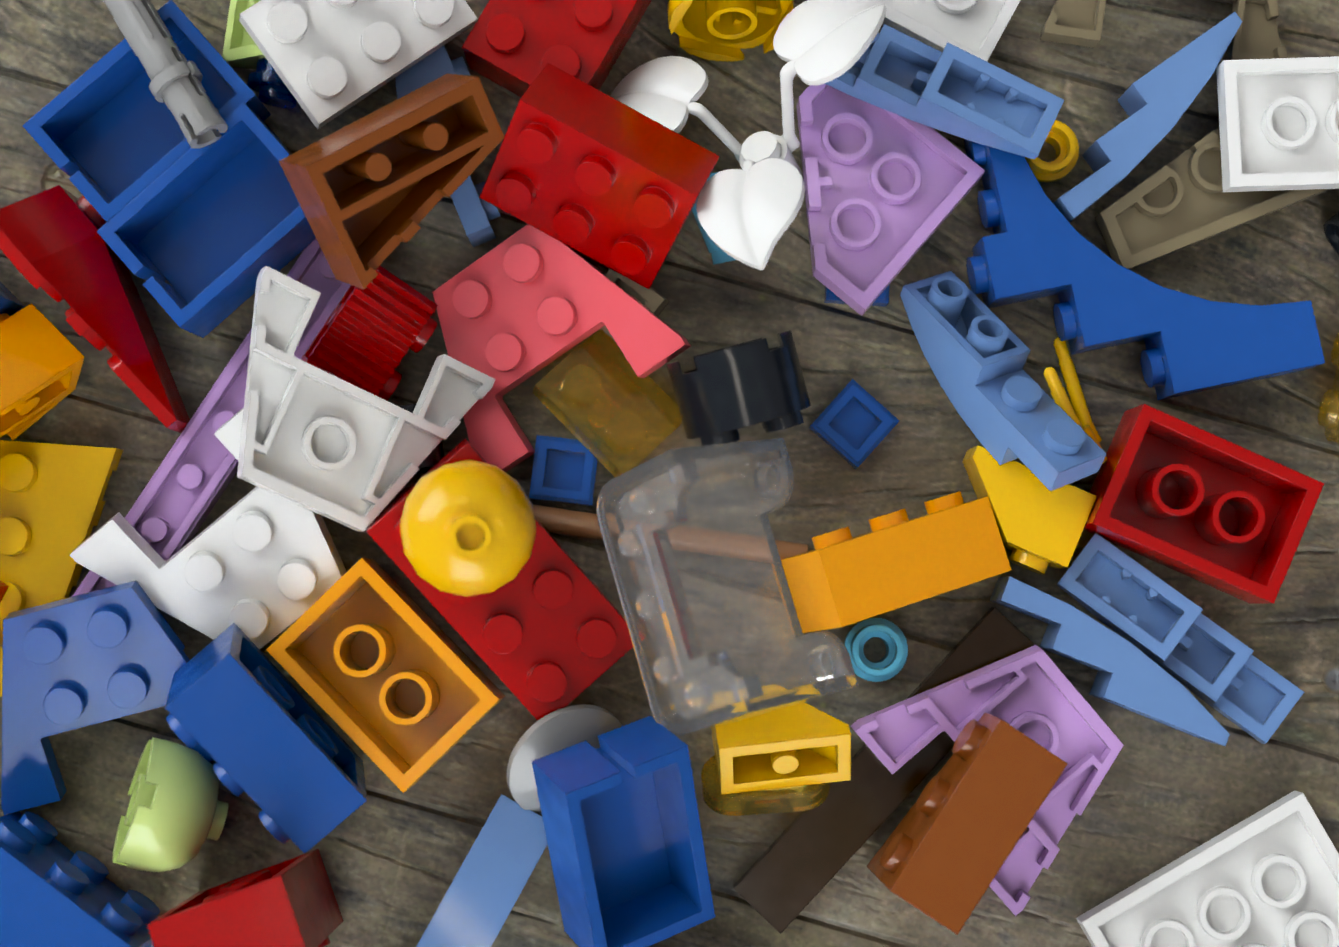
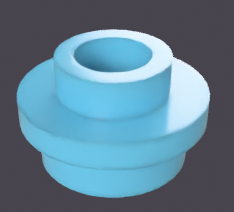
[843,618,908,682]

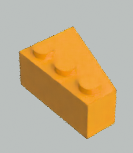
[0,303,85,441]
[770,491,1011,635]

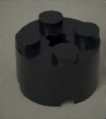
[667,330,811,450]

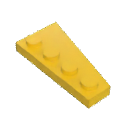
[0,440,123,697]

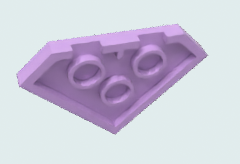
[796,84,985,316]

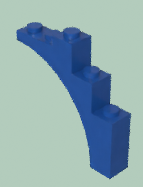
[964,139,1325,401]

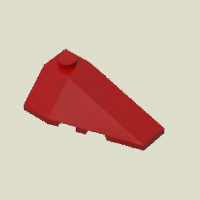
[0,185,190,433]

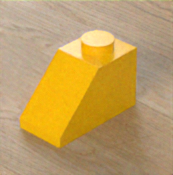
[962,445,1097,575]
[710,686,851,795]

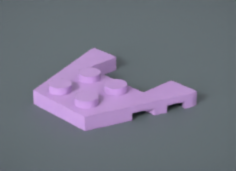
[851,645,1124,916]

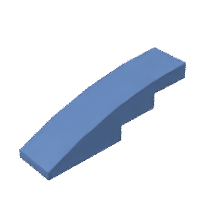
[1053,12,1242,223]
[824,24,1064,160]
[1057,533,1304,744]
[990,576,1230,746]
[416,794,547,947]

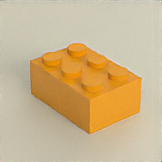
[266,558,505,793]

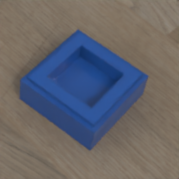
[809,379,899,469]
[529,435,600,506]

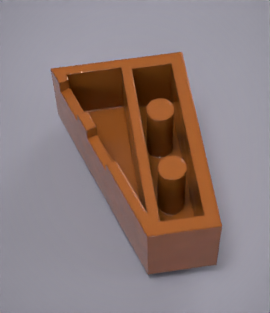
[279,74,505,289]
[867,712,1068,935]

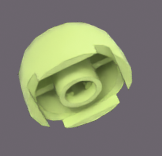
[112,737,228,872]

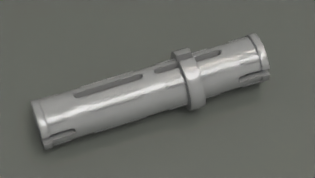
[102,0,228,149]

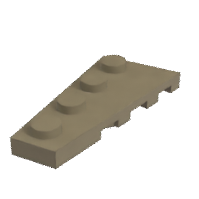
[1095,127,1331,270]

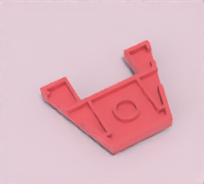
[432,224,691,472]

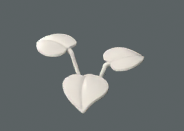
[610,0,887,270]

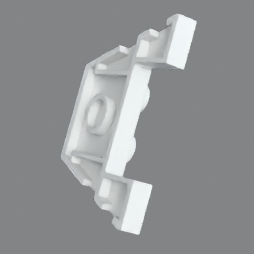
[237,266,496,531]
[70,407,347,650]

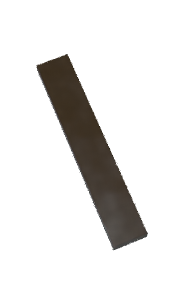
[733,607,1035,934]

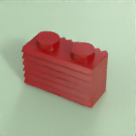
[301,266,438,401]

